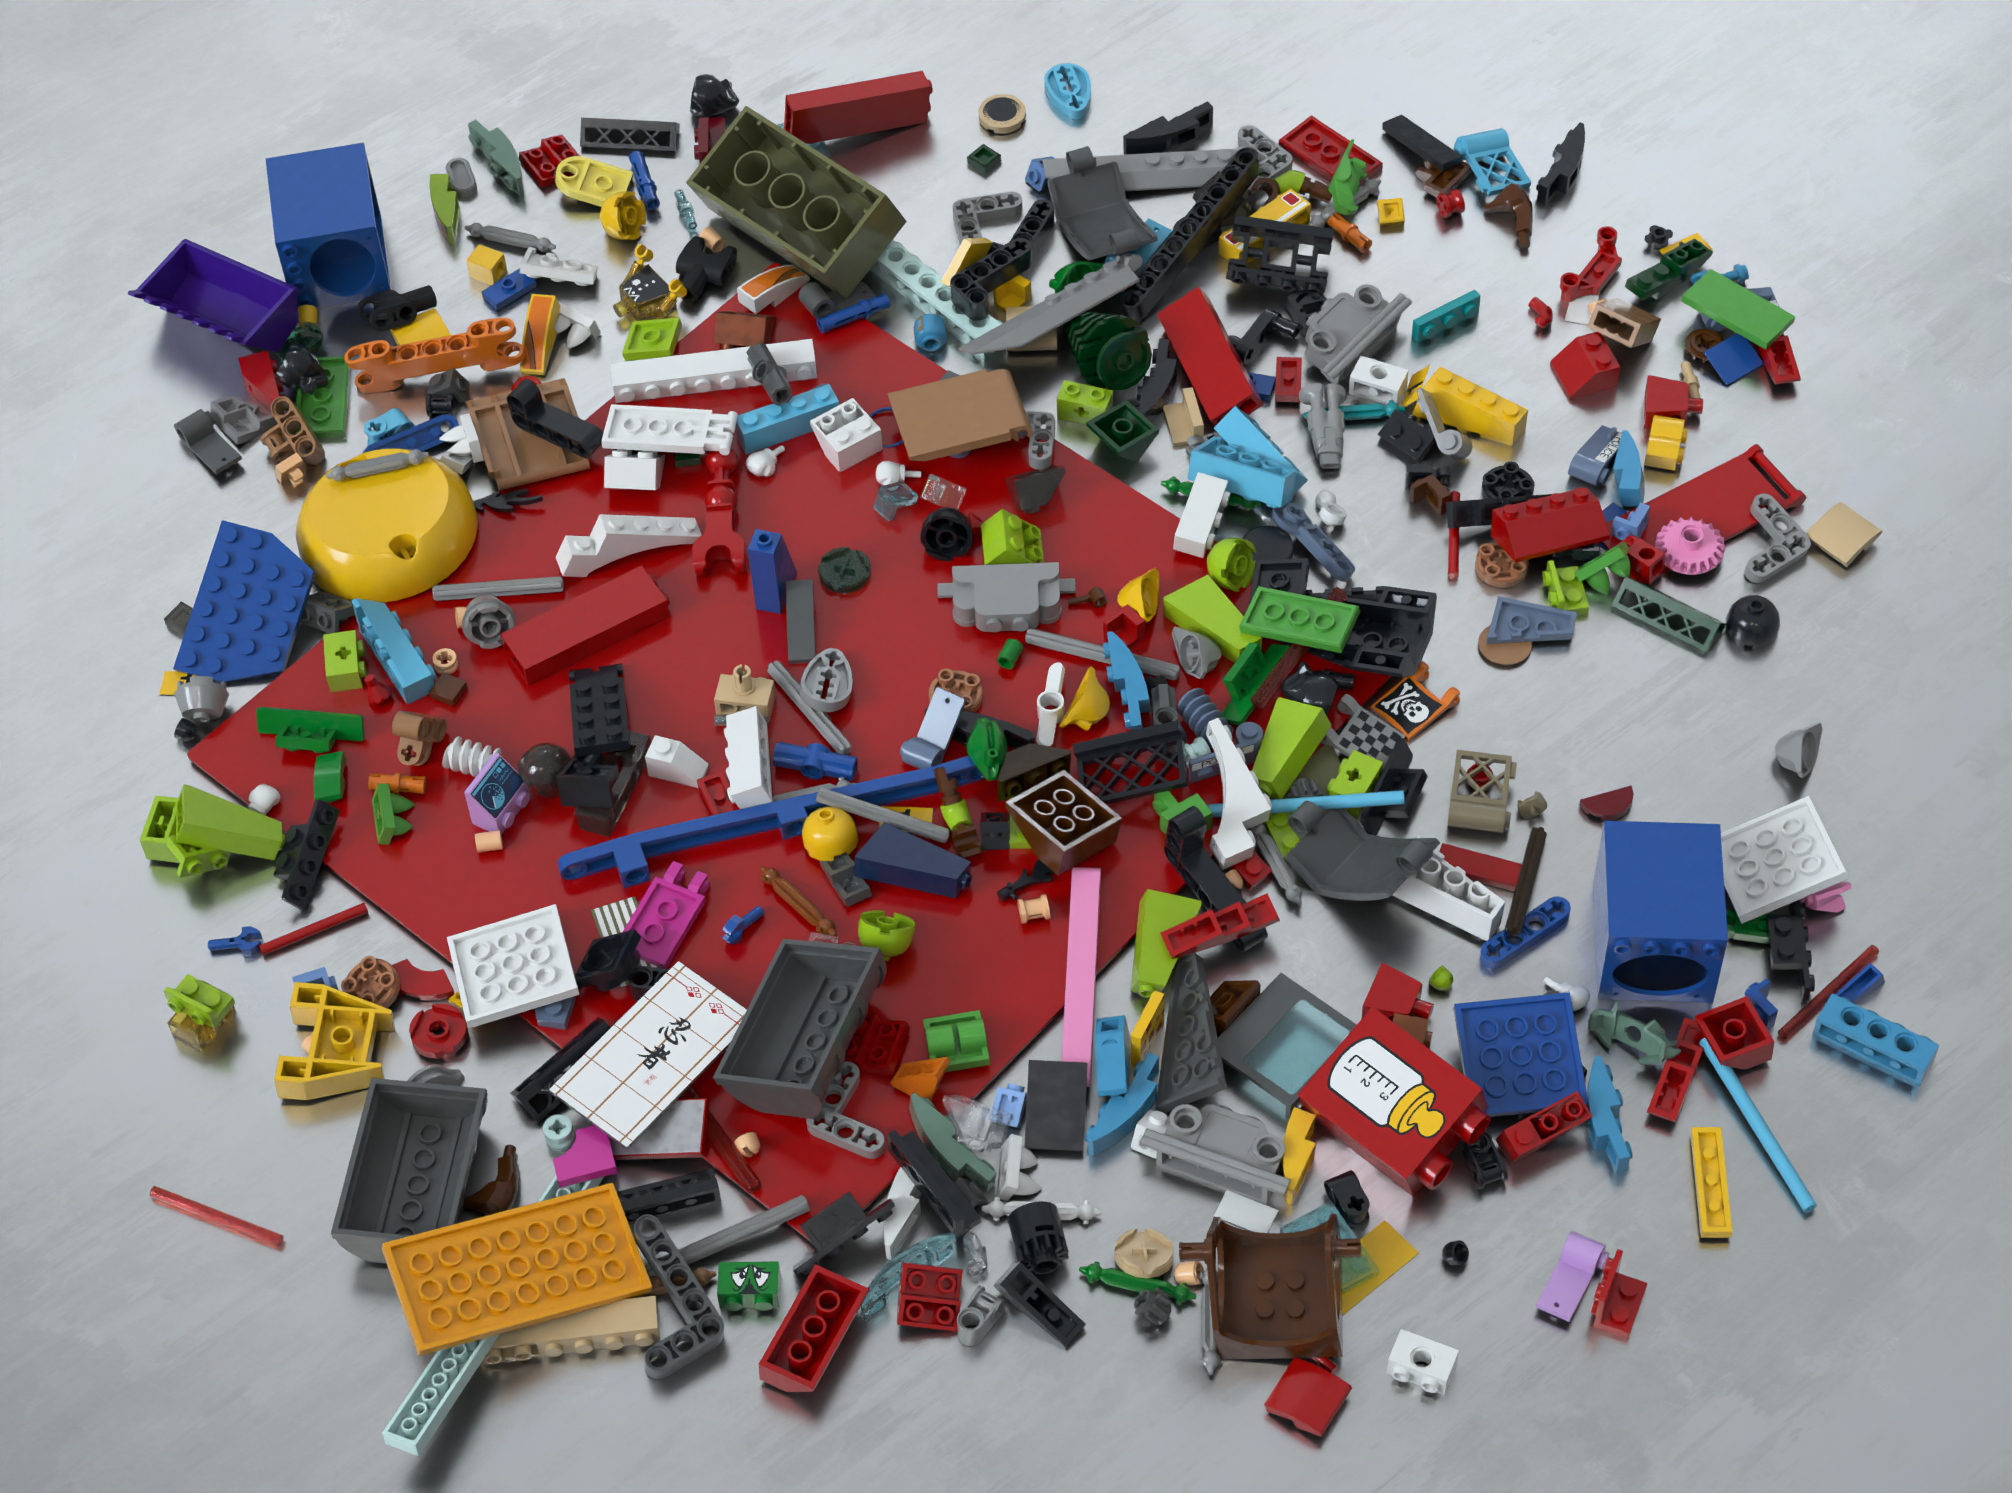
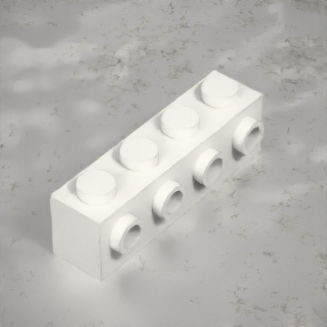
[724,706,772,809]

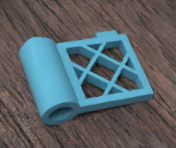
[1454,128,1532,196]

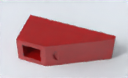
[238,351,289,415]
[1495,1091,1593,1165]

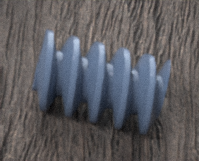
[1177,688,1234,748]

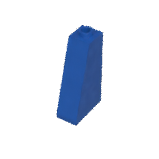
[748,529,797,614]

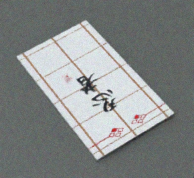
[549,961,747,1150]

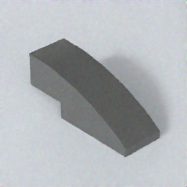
[786,579,816,664]

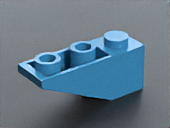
[1095,1015,1131,1097]

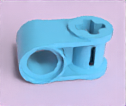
[364,408,415,446]

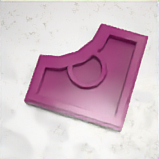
[553,1125,617,1188]

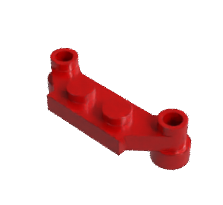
[1560,226,1622,302]

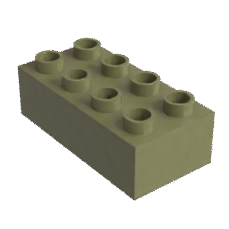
[686,106,907,299]

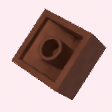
[714,311,776,349]

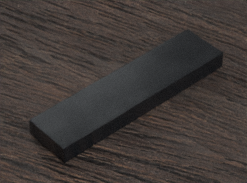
[1382,114,1462,171]

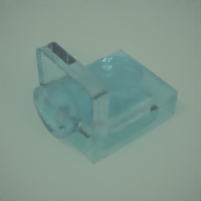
[873,481,919,521]

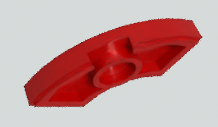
[392,959,455,1001]

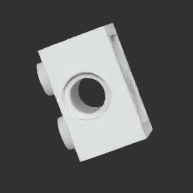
[1349,356,1409,405]
[1387,1329,1459,1395]

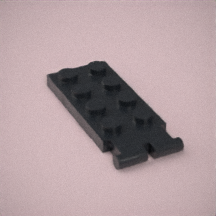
[569,664,630,757]

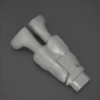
[1299,383,1346,469]

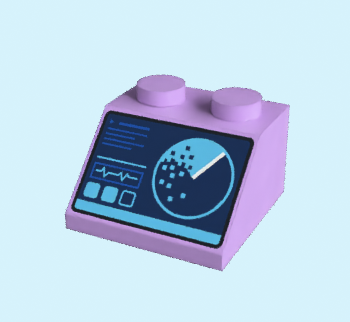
[464,752,530,835]

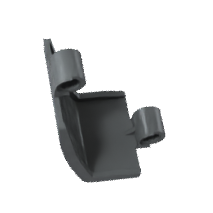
[1047,146,1158,260]
[1285,801,1440,901]

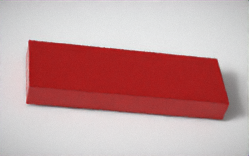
[1439,843,1522,892]

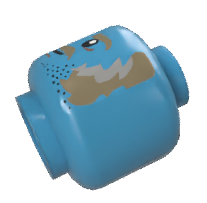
[913,314,947,351]

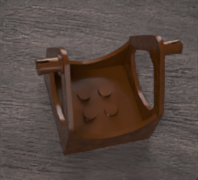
[1179,1214,1361,1360]

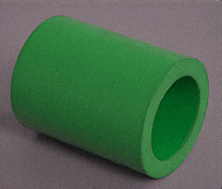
[997,639,1023,669]

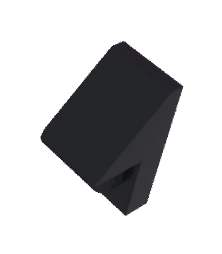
[980,812,1010,850]

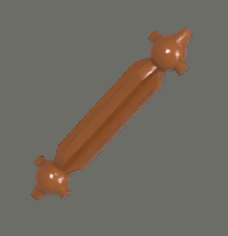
[760,866,837,937]

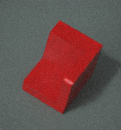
[1103,604,1145,648]

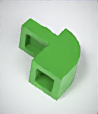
[1152,791,1213,834]

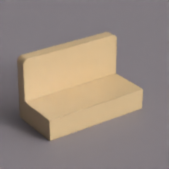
[1163,387,1204,446]

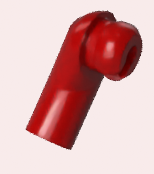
[1528,297,1553,329]

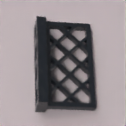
[1073,720,1188,804]

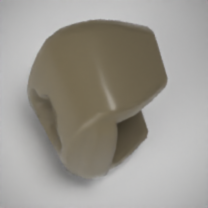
[1517,791,1547,819]

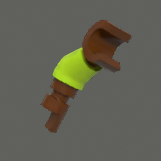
[1248,170,1332,205]
[933,767,983,858]

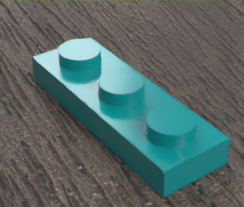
[1412,289,1481,343]

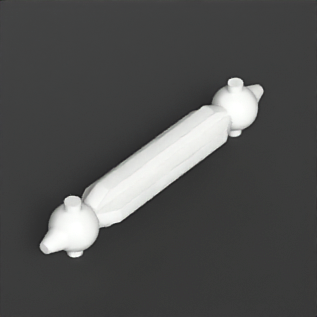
[982,1197,1101,1224]

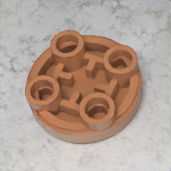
[1475,542,1529,588]
[929,669,983,713]
[341,956,400,1008]

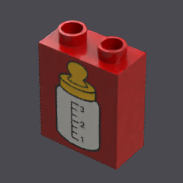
[1297,1006,1491,1197]

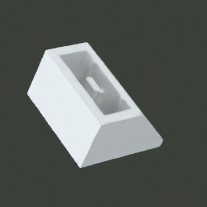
[810,398,883,472]
[604,449,665,490]

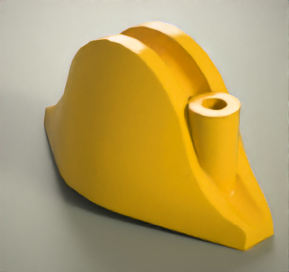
[1117,567,1159,622]
[1059,667,1110,731]

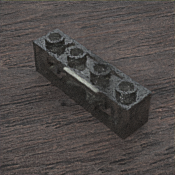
[574,731,651,837]

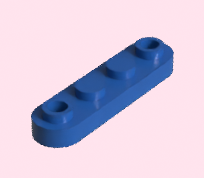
[362,414,459,453]

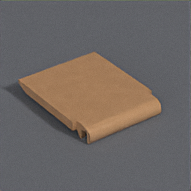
[887,369,1033,461]
[466,378,590,491]

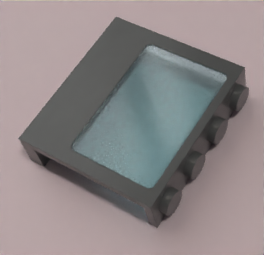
[1218,973,1357,1120]

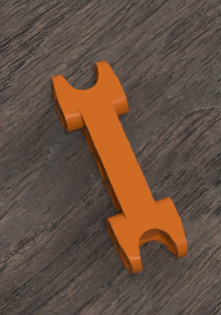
[344,318,525,393]

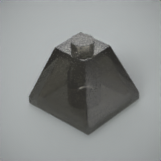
[1005,465,1066,514]

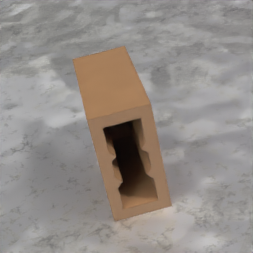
[1587,298,1661,348]

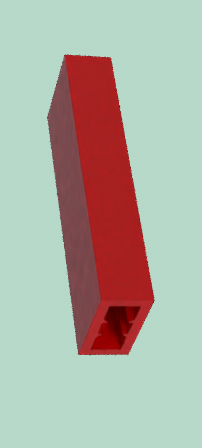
[784,71,933,144]
[1157,286,1264,426]
[500,565,670,686]

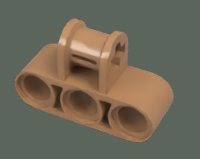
[260,396,325,465]
[392,711,447,766]

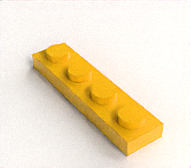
[1690,1127,1733,1238]

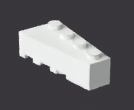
[1393,836,1505,941]

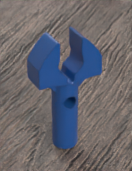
[721,906,764,945]
[208,926,262,956]

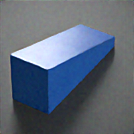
[1835,963,1885,1004]

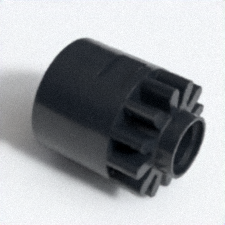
[1008,1201,1069,1274]

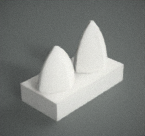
[555,302,601,349]
[439,413,484,463]
[996,1134,1042,1201]

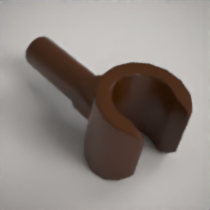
[1068,587,1107,608]

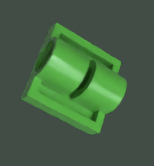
[923,1010,990,1072]

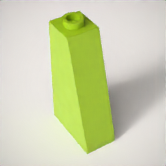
[1163,575,1262,663]
[1252,697,1332,799]
[176,784,285,860]
[1130,889,1202,998]

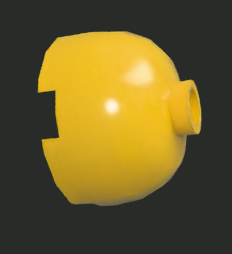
[600,191,646,240]
[802,806,859,861]

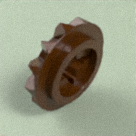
[1685,329,1725,363]

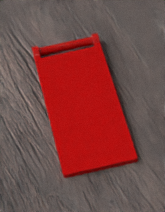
[1602,444,1806,583]

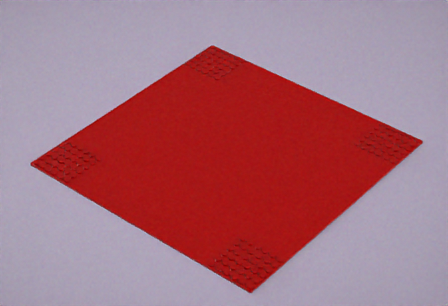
[187,263,1392,1243]

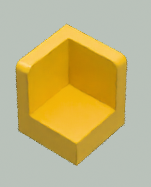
[466,245,507,285]
[993,275,1032,312]

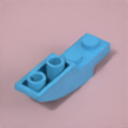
[1103,631,1151,731]
[1085,1052,1159,1156]
[1587,1055,1633,1174]

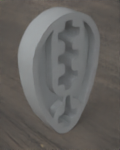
[799,648,853,712]

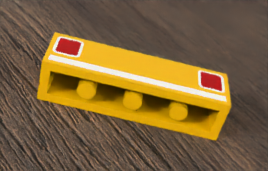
[1219,188,1311,265]

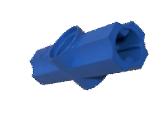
[772,742,858,781]

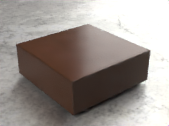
[429,672,467,706]

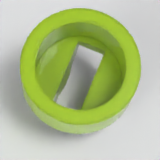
[1428,965,1454,991]

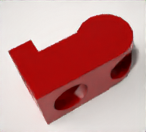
[1619,535,1665,585]

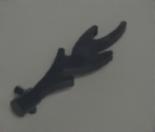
[474,489,543,513]
[997,859,1076,901]

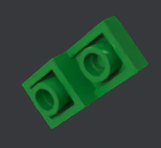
[314,751,346,802]

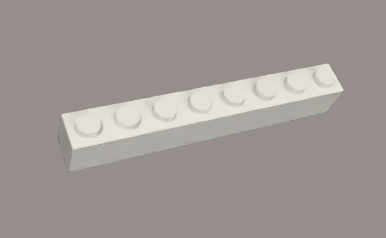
[611,339,817,403]

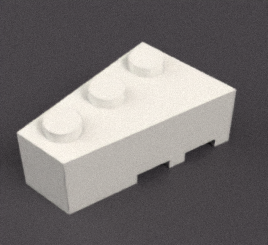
[1173,472,1231,558]

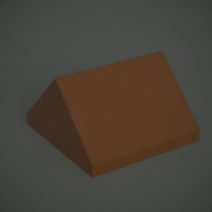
[1210,980,1261,1038]

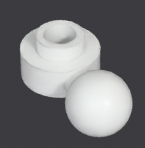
[1315,490,1347,527]

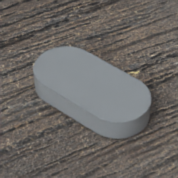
[446,158,477,197]

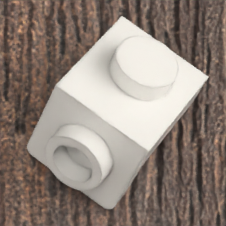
[1131,1109,1169,1159]

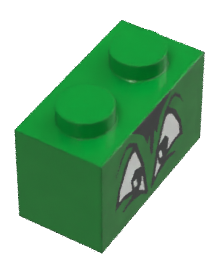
[717,1261,781,1311]

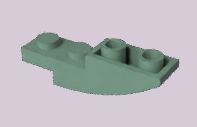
[468,119,524,196]
[909,1092,997,1193]

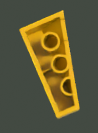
[1412,366,1528,446]

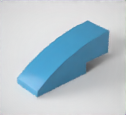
[1613,430,1645,507]

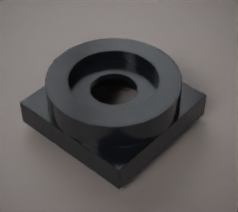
[575,929,641,992]

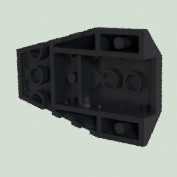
[1272,586,1437,677]

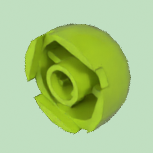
[1207,537,1256,592]
[858,910,915,961]

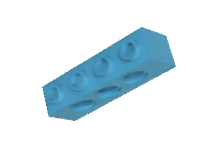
[1813,993,1939,1086]

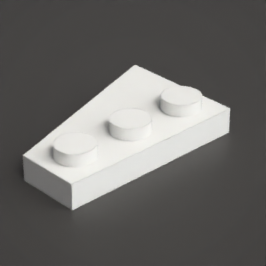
[520,247,598,286]

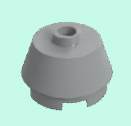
[462,595,515,649]
[174,676,229,722]

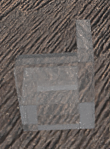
[920,474,967,510]

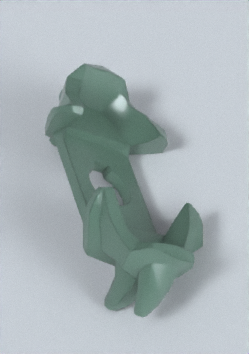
[1588,1002,1681,1065]

